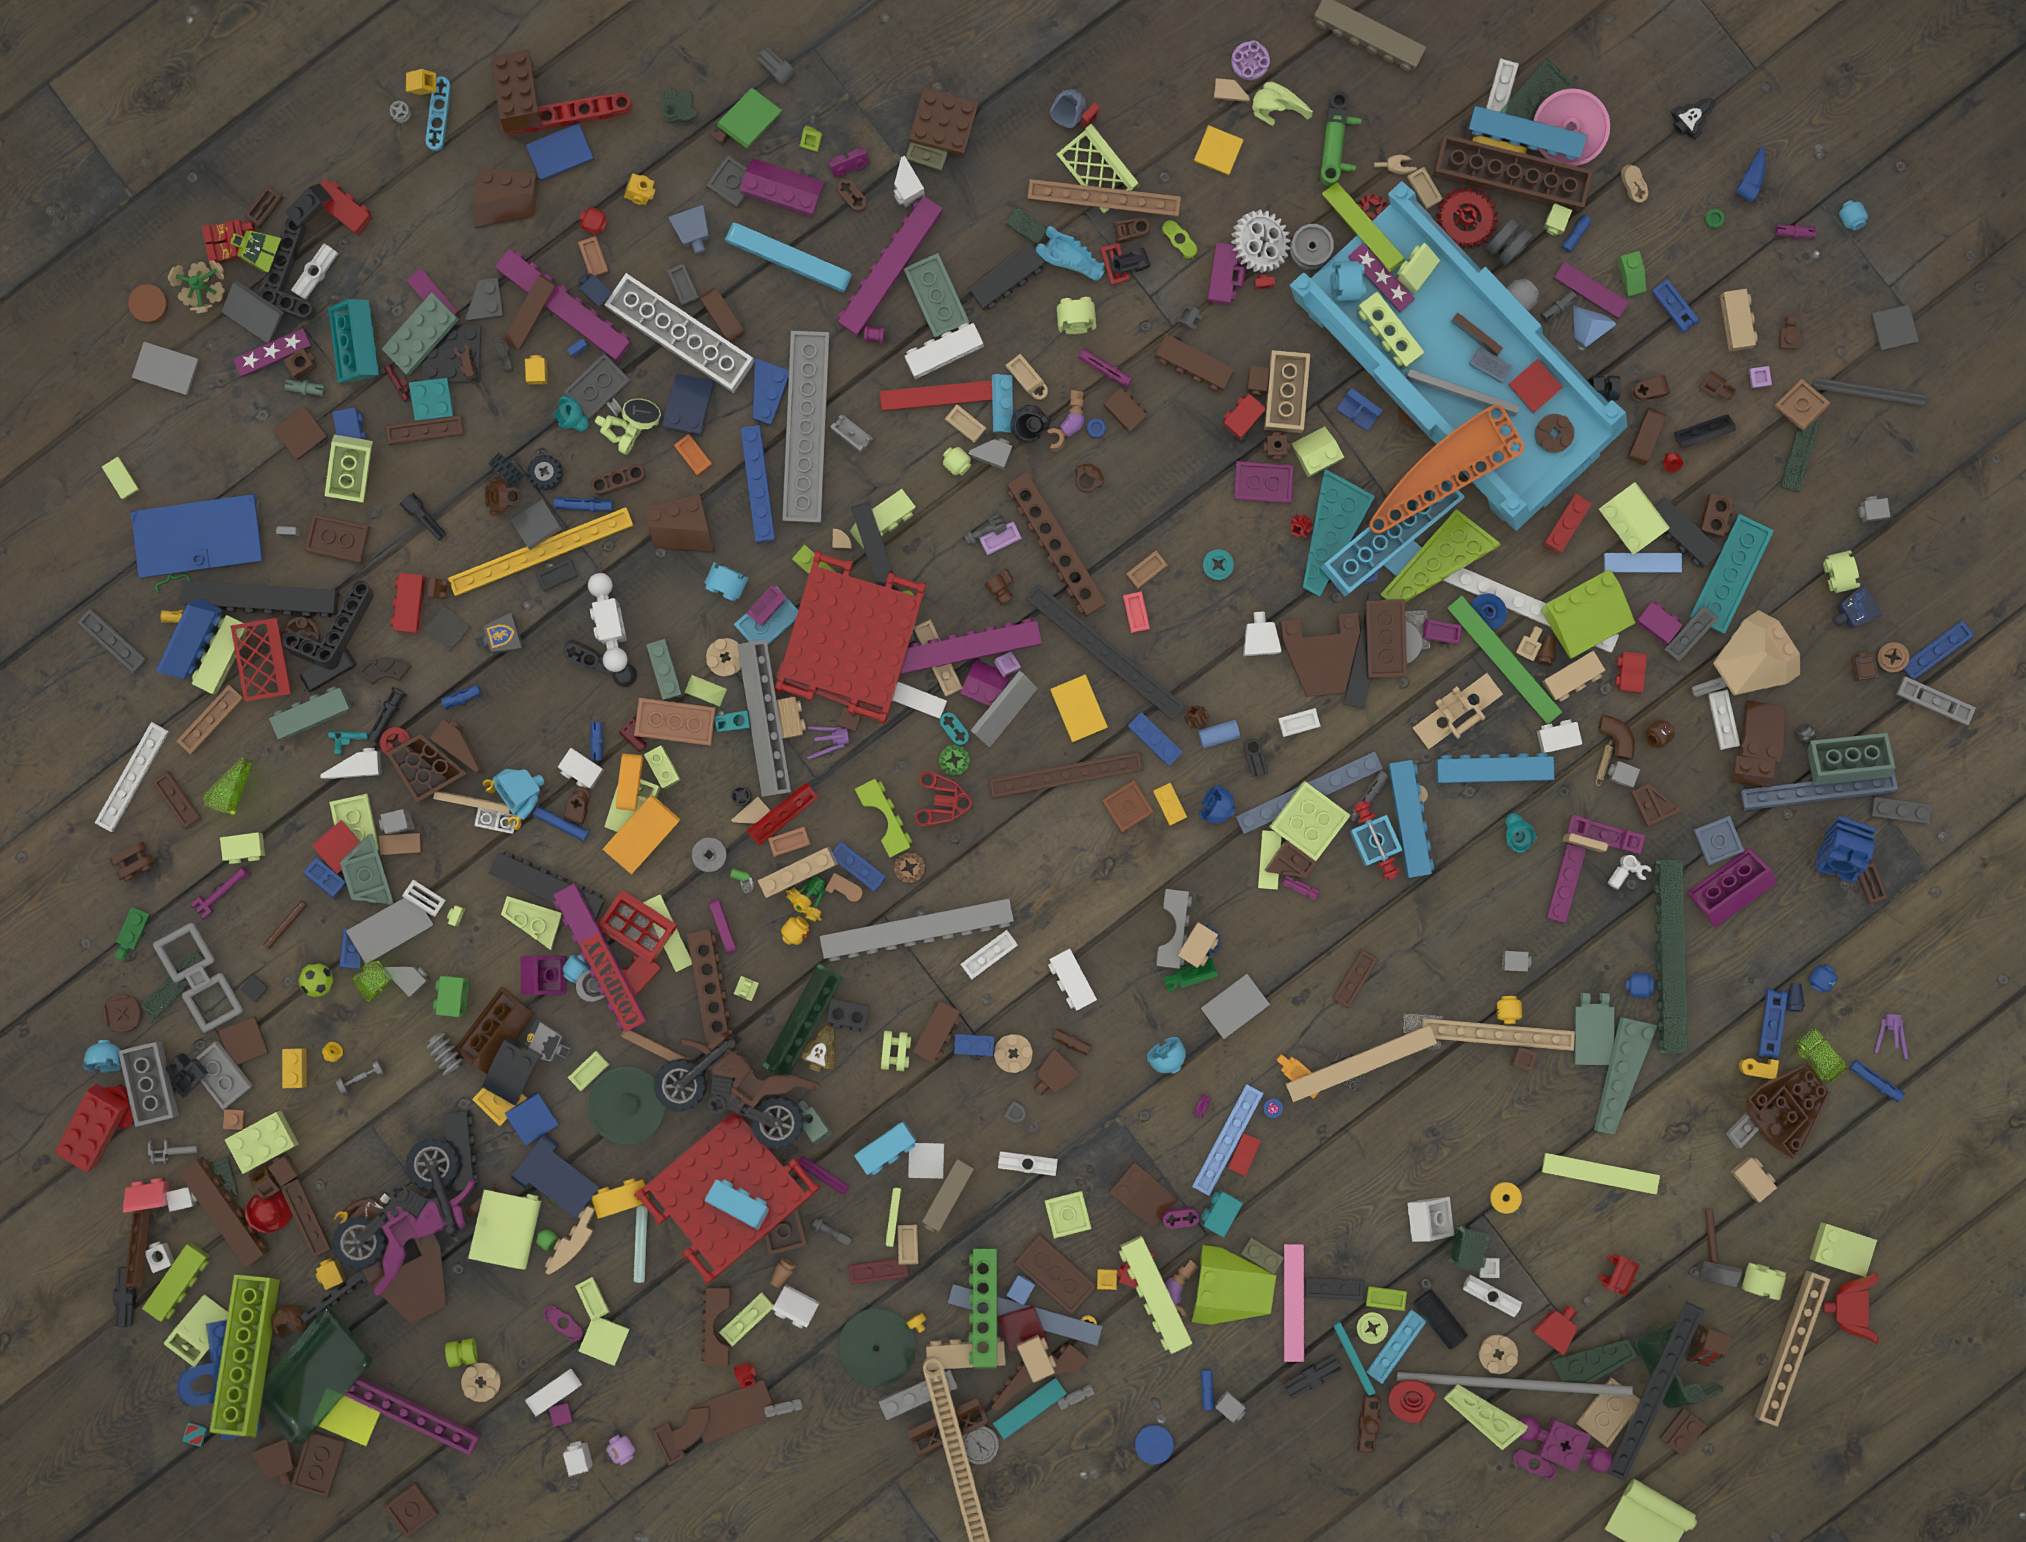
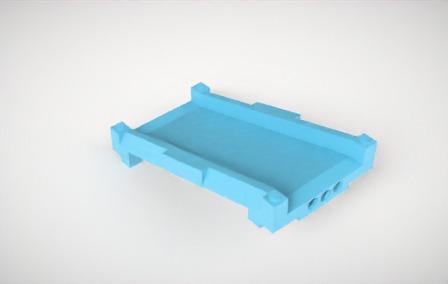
[1290,181,1628,531]

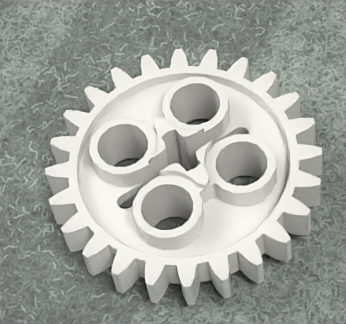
[1231,210,1291,273]

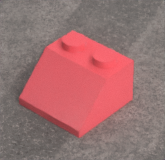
[123,1178,170,1213]

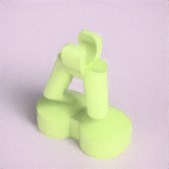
[595,415,642,455]

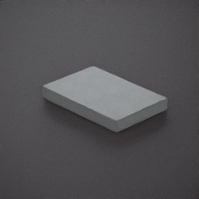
[132,342,200,396]
[1201,974,1270,1039]
[195,1041,253,1110]

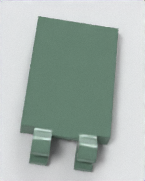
[1574,993,1614,1065]

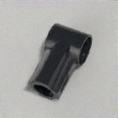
[1112,247,1151,274]
[1243,738,1268,777]

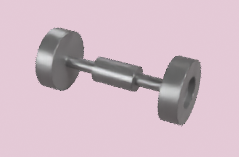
[335,1058,386,1096]

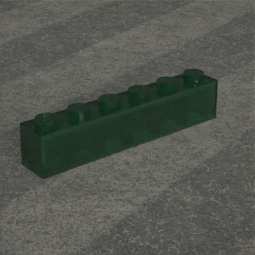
[763,963,843,1075]

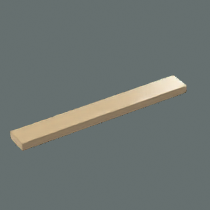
[1421,1018,1575,1051]
[1286,1025,1437,1102]

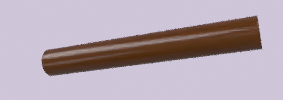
[263,900,307,949]
[1705,1208,1719,1264]

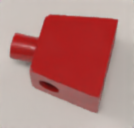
[1531,1305,1578,1355]

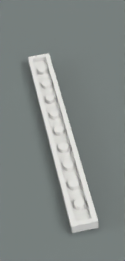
[1442,568,1619,653]

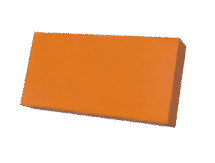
[674,434,713,476]

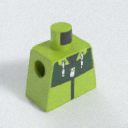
[231,231,281,272]

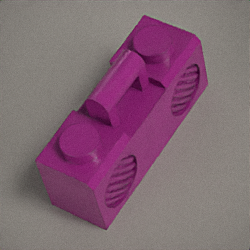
[1207,243,1246,306]

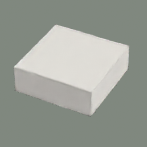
[1479,1258,1499,1278]

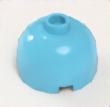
[1147,1037,1186,1074]
[83,1040,122,1073]

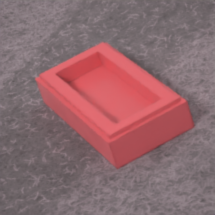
[1123,591,1150,633]

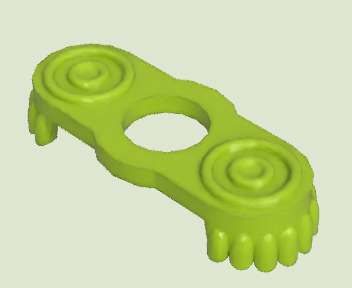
[1162,220,1198,259]

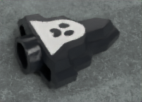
[1670,98,1715,140]

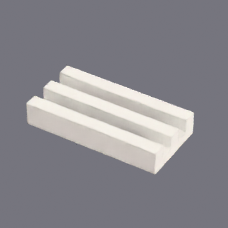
[402,880,446,917]

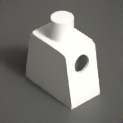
[1243,612,1281,656]

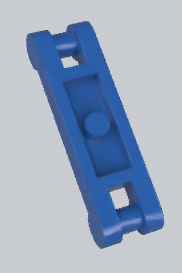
[1757,988,1787,1060]

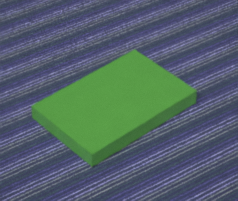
[717,88,782,148]

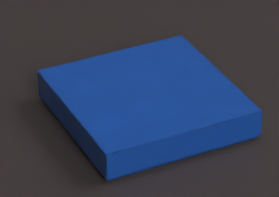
[505,1092,559,1146]

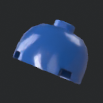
[1199,784,1235,824]

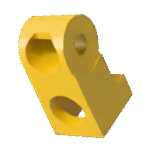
[1739,1058,1779,1079]

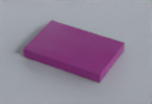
[1234,461,1294,504]

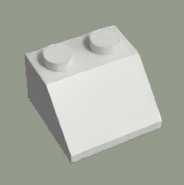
[894,156,925,209]
[1408,1197,1454,1242]

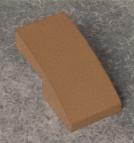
[378,833,421,855]

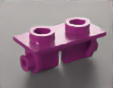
[828,148,870,178]

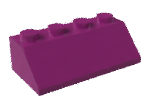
[740,158,825,218]
[1687,848,1777,928]

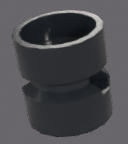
[1590,375,1621,401]

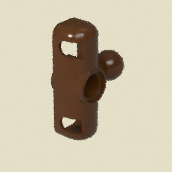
[1357,1393,1381,1453]

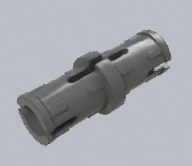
[1540,290,1578,323]

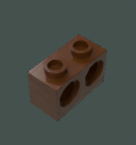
[1699,493,1735,538]

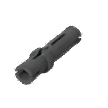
[1348,770,1390,824]

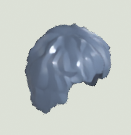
[1050,89,1087,128]

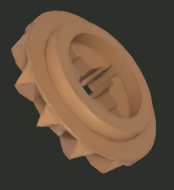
[1878,642,1909,673]
[894,852,925,883]

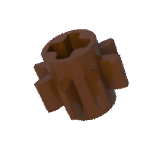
[1184,705,1210,729]

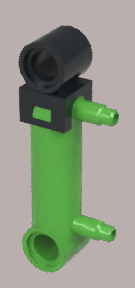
[1320,90,1362,186]

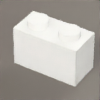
[1537,719,1582,753]
[558,748,605,789]
[563,1441,593,1476]

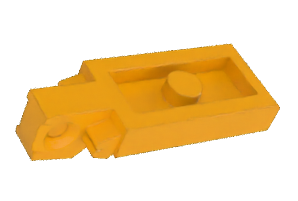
[1276,1054,1319,1099]

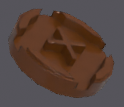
[102,994,142,1033]

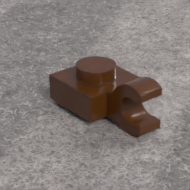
[1779,315,1800,349]
[454,345,477,380]
[1699,370,1736,401]

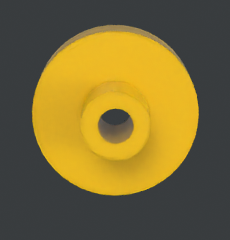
[322,1042,343,1062]
[906,1312,926,1333]

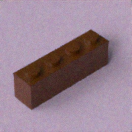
[1155,334,1234,392]

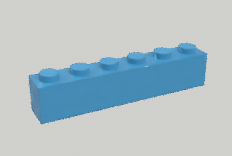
[1469,106,1587,160]
[1435,753,1554,783]
[1387,760,1434,878]

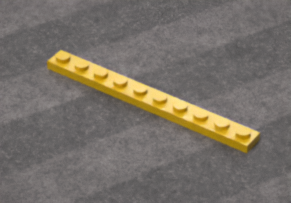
[448,507,634,596]

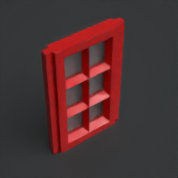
[598,890,678,963]

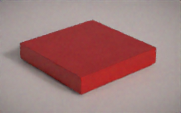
[1508,359,1563,413]
[312,820,360,875]

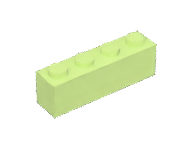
[192,615,251,695]

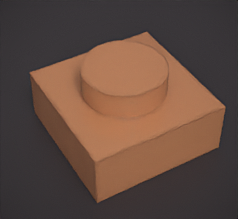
[223,1109,245,1130]

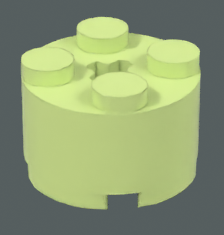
[1056,297,1097,334]
[1823,550,1860,593]
[1742,1263,1786,1300]

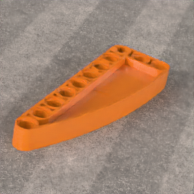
[1369,404,1524,534]

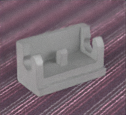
[830,415,873,453]

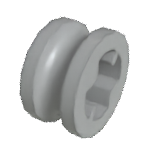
[606,398,623,417]

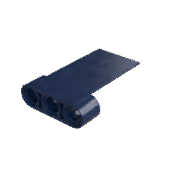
[511,1133,599,1218]

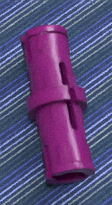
[1775,224,1817,239]

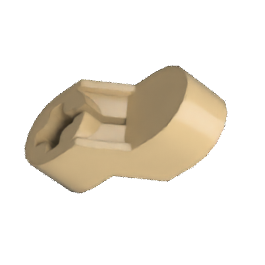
[1621,165,1648,202]

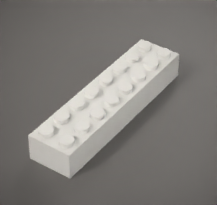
[604,273,755,393]

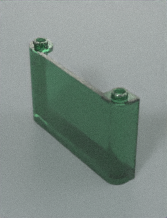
[261,1308,373,1444]

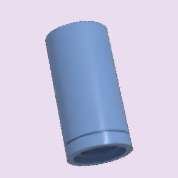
[1198,720,1241,749]

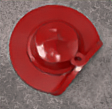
[1389,1380,1437,1423]

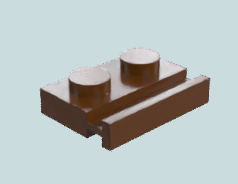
[1659,1407,1706,1456]

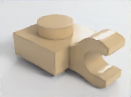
[1515,626,1543,661]

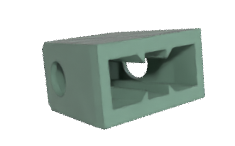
[797,1100,834,1145]

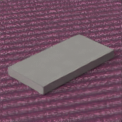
[971,671,1038,748]
[346,894,433,965]

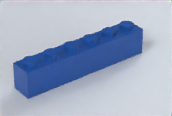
[741,425,776,544]

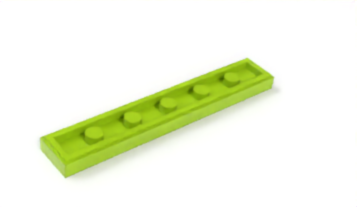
[1322,182,1405,272]

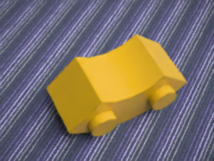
[591,1178,649,1218]

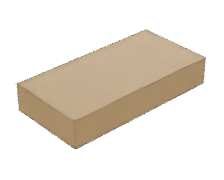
[1407,167,1442,210]
[1005,354,1044,394]
[945,405,987,444]
[898,1225,918,1265]

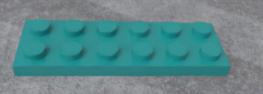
[1689,514,1774,634]

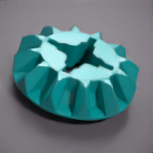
[1203,549,1234,580]

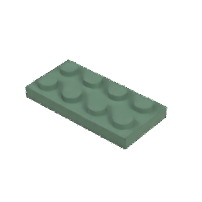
[903,253,969,338]
[382,292,459,375]

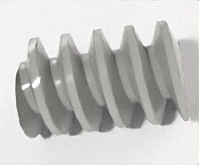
[425,1032,463,1076]

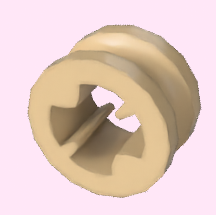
[1031,383,1048,400]

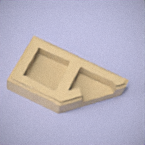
[1214,78,1249,102]
[731,797,771,824]

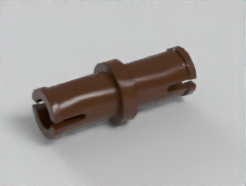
[1052,1028,1092,1056]

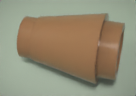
[770,1258,795,1288]

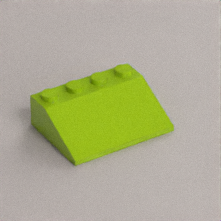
[1540,569,1635,659]

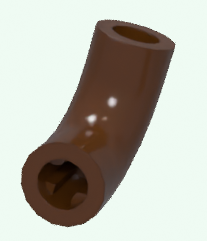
[1598,715,1635,760]

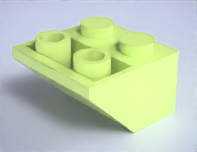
[1397,243,1440,295]

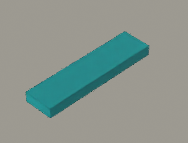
[1333,1320,1376,1396]
[993,1377,1067,1439]

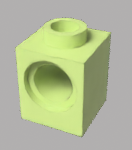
[1543,203,1572,236]

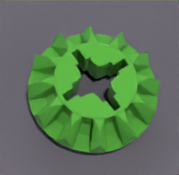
[939,745,970,775]

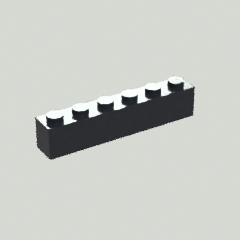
[489,851,606,921]

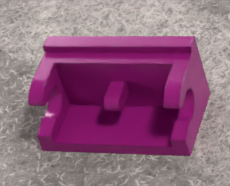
[746,584,788,627]

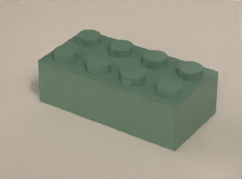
[1807,733,1895,785]

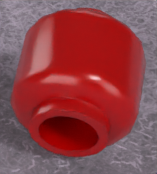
[578,207,608,235]

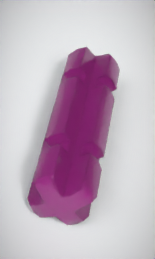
[1282,875,1320,900]

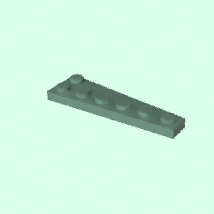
[1594,1017,1657,1135]

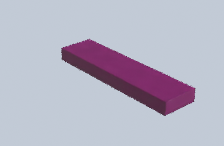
[1553,261,1629,319]

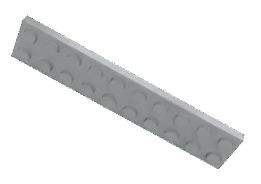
[782,331,830,523]

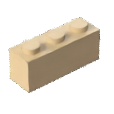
[1720,289,1758,352]
[1541,651,1605,702]

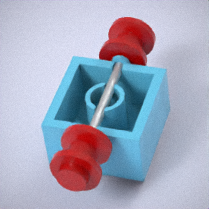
[1349,800,1402,881]

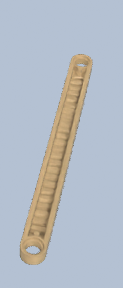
[923,1356,990,1542]

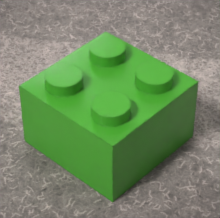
[433,975,470,1017]

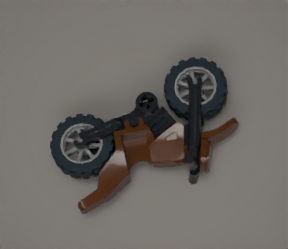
[654,1031,819,1149]

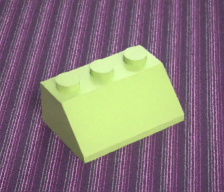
[1599,482,1670,555]

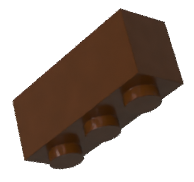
[913,1000,962,1063]

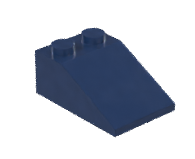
[663,373,714,437]

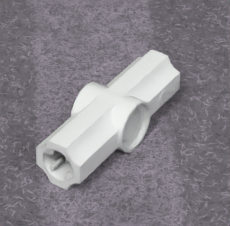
[291,244,338,300]
[998,1151,1058,1176]
[1462,1275,1522,1317]

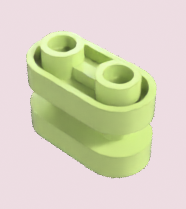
[881,1031,911,1071]

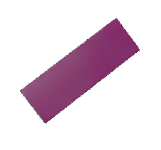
[407,268,459,315]

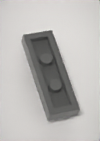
[1664,605,1718,661]
[1870,797,1932,824]

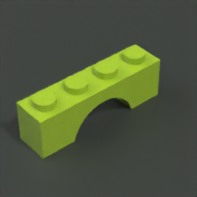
[855,779,912,858]

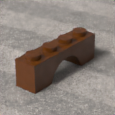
[701,1286,731,1367]

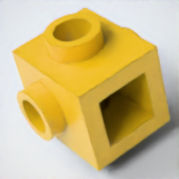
[624,173,655,205]

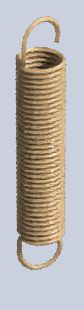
[1596,739,1614,786]

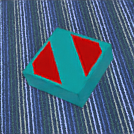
[182,1421,208,1447]

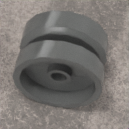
[1486,217,1534,267]

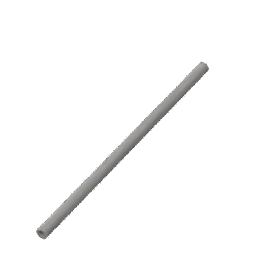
[1397,1372,1633,1396]

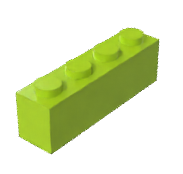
[142,1242,210,1322]

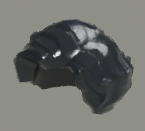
[1011,405,1051,443]

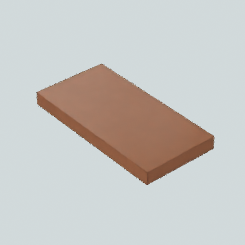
[634,698,716,746]

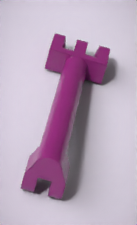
[190,866,251,920]

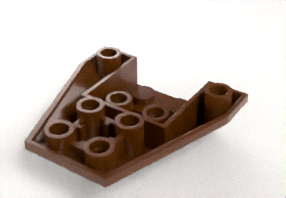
[1746,1063,1830,1158]

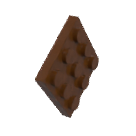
[909,88,979,156]

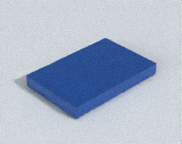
[526,123,594,181]

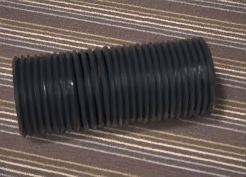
[1413,1289,1468,1350]

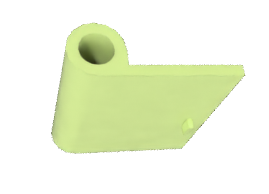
[468,1189,542,1269]
[1604,1479,1697,1542]

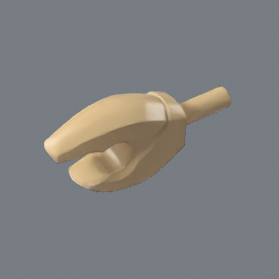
[1374,155,1417,175]

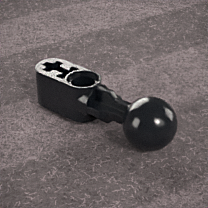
[563,640,637,687]

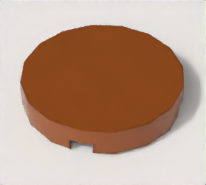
[128,284,168,323]

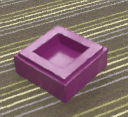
[549,1402,573,1427]

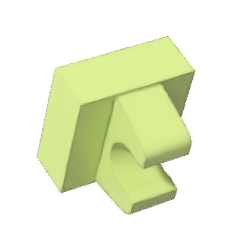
[734,976,759,1001]

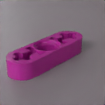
[709,899,737,954]

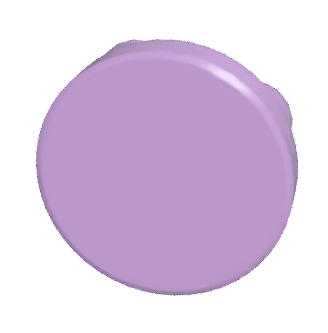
[1231,41,1270,81]

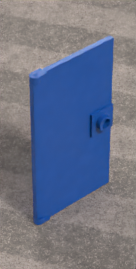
[131,494,263,578]

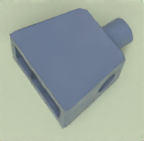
[669,205,710,254]

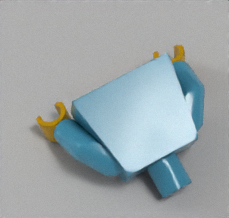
[483,769,544,830]

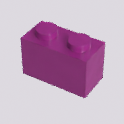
[1635,602,1682,645]

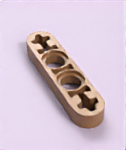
[620,1029,692,1061]

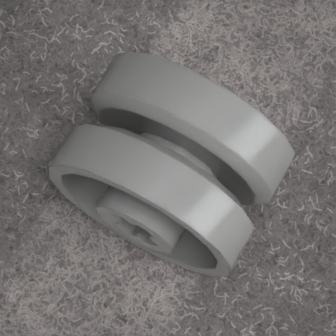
[1290,224,1334,270]

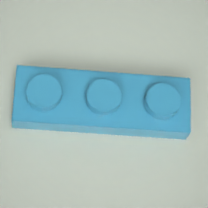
[992,374,1013,433]

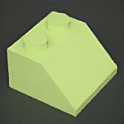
[1291,427,1344,478]

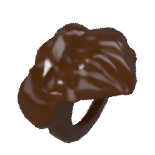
[1075,463,1104,492]

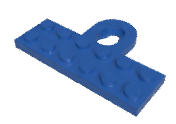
[177,1319,261,1440]

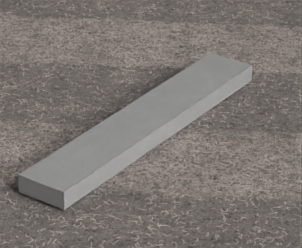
[1406,369,1520,416]

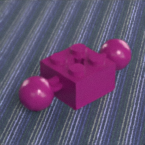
[1519,1416,1613,1473]

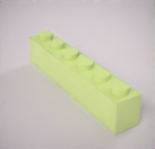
[1119,1235,1192,1354]

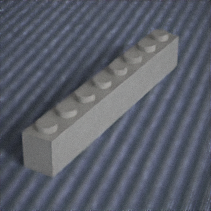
[738,640,791,797]

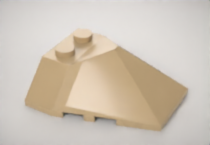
[1713,610,1800,695]

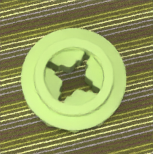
[1356,1312,1388,1344]

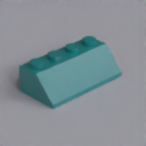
[328,299,379,383]

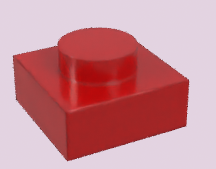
[1254,275,1275,290]

